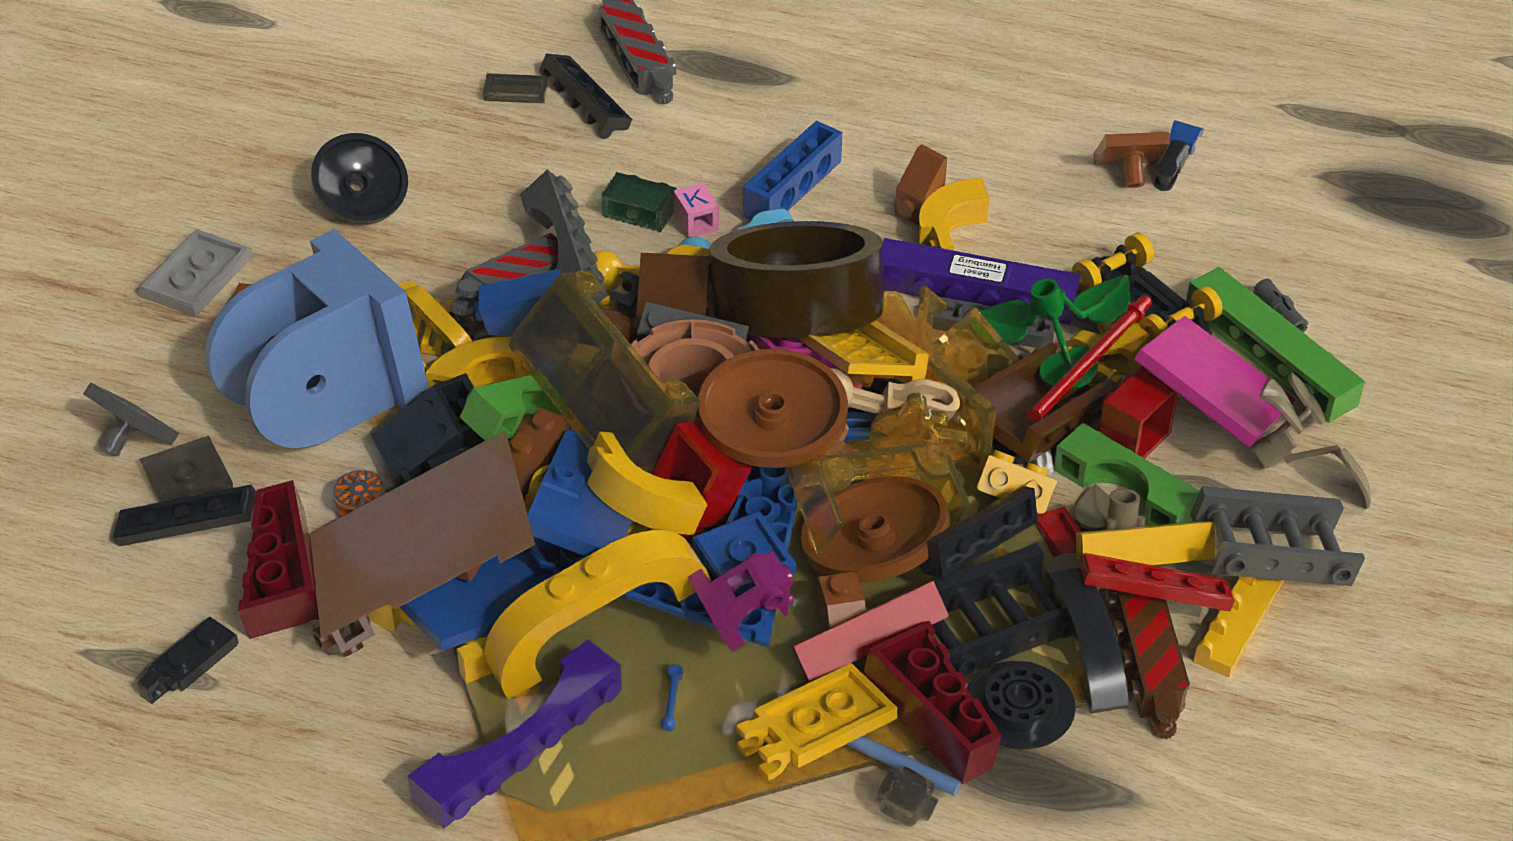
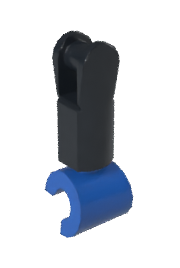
[1154,120,1204,191]

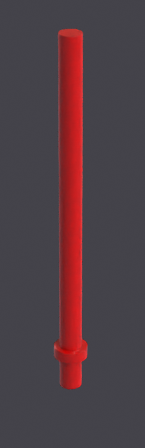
[1028,295,1152,422]

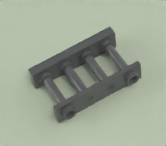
[1190,486,1365,586]

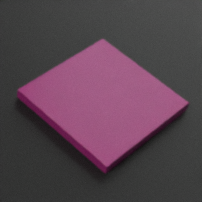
[1134,316,1296,447]

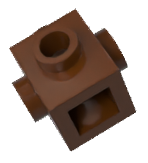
[310,614,375,657]

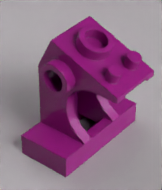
[688,552,794,652]

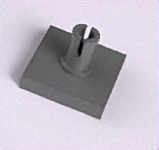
[83,382,179,456]

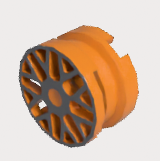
[334,470,385,518]

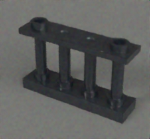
[904,543,1071,677]

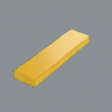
[1076,521,1215,568]

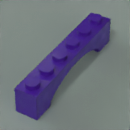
[408,639,622,829]

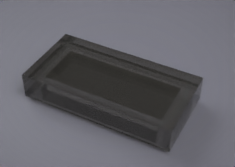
[483,73,548,103]

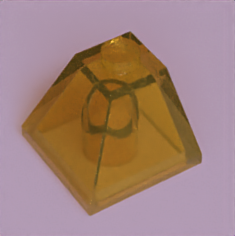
[924,307,1020,402]

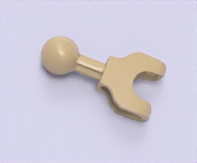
[830,368,960,453]

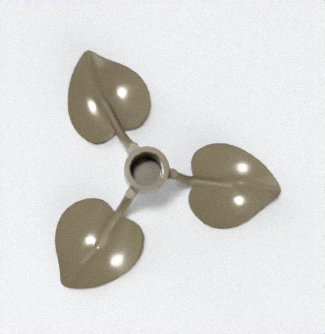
[1252,372,1371,509]
[1046,484,1220,590]

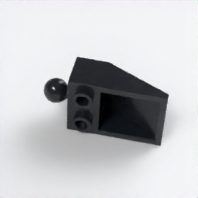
[371,373,485,479]

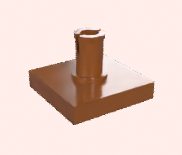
[1093,132,1170,188]

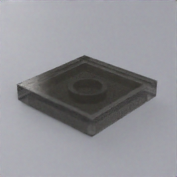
[140,435,234,502]

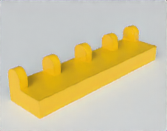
[1193,576,1285,677]

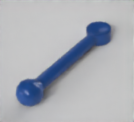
[660,665,683,732]

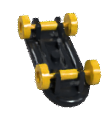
[1072,232,1223,341]

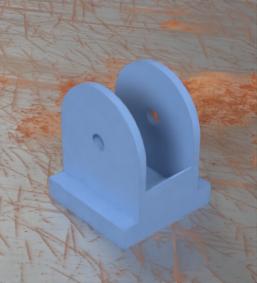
[205,229,429,448]

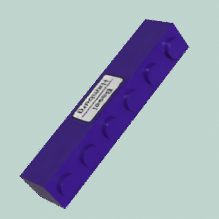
[883,238,1081,325]

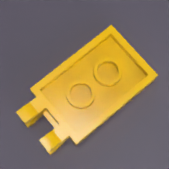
[736,663,897,781]

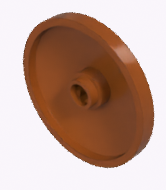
[698,349,848,468]
[801,477,950,583]

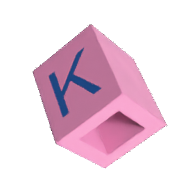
[674,183,719,238]

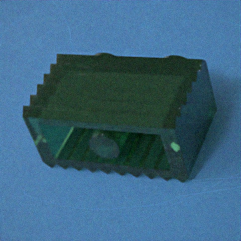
[602,172,677,233]

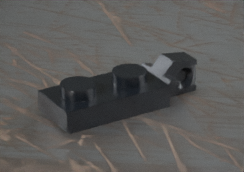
[137,617,239,704]

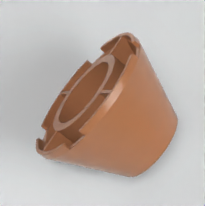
[621,319,759,444]

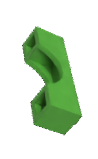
[460,367,594,441]
[1054,423,1199,526]

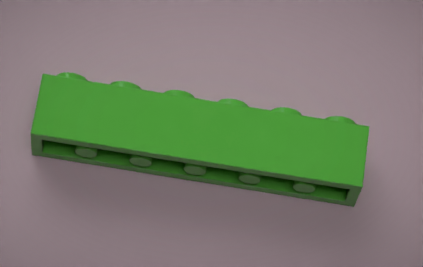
[1186,267,1365,423]

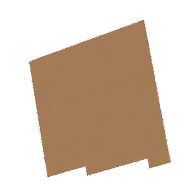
[310,431,535,639]

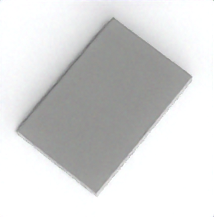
[138,229,253,317]

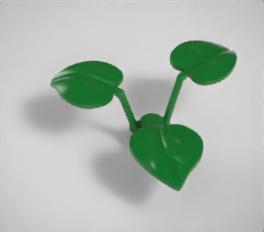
[972,274,1130,390]

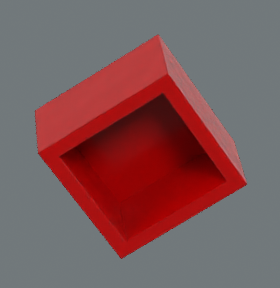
[1097,366,1179,459]
[652,421,752,528]

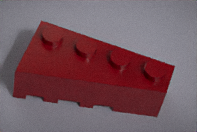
[238,480,318,639]
[863,621,1001,784]

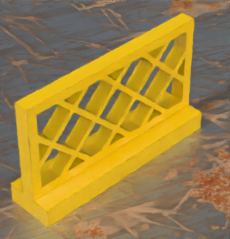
[797,320,929,384]

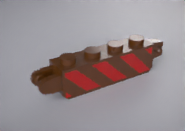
[1105,590,1190,740]

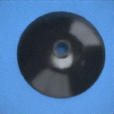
[310,133,408,224]

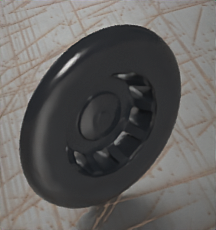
[967,661,1076,749]

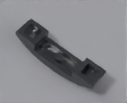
[1046,568,1129,714]

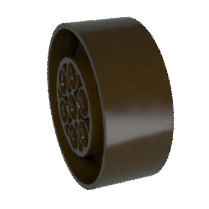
[710,221,884,338]

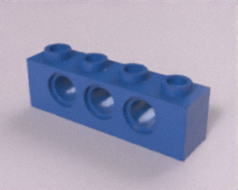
[743,120,843,220]

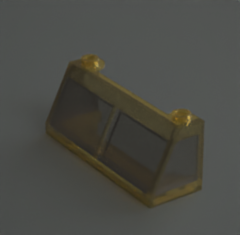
[509,271,701,474]

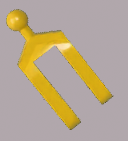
[398,280,473,372]

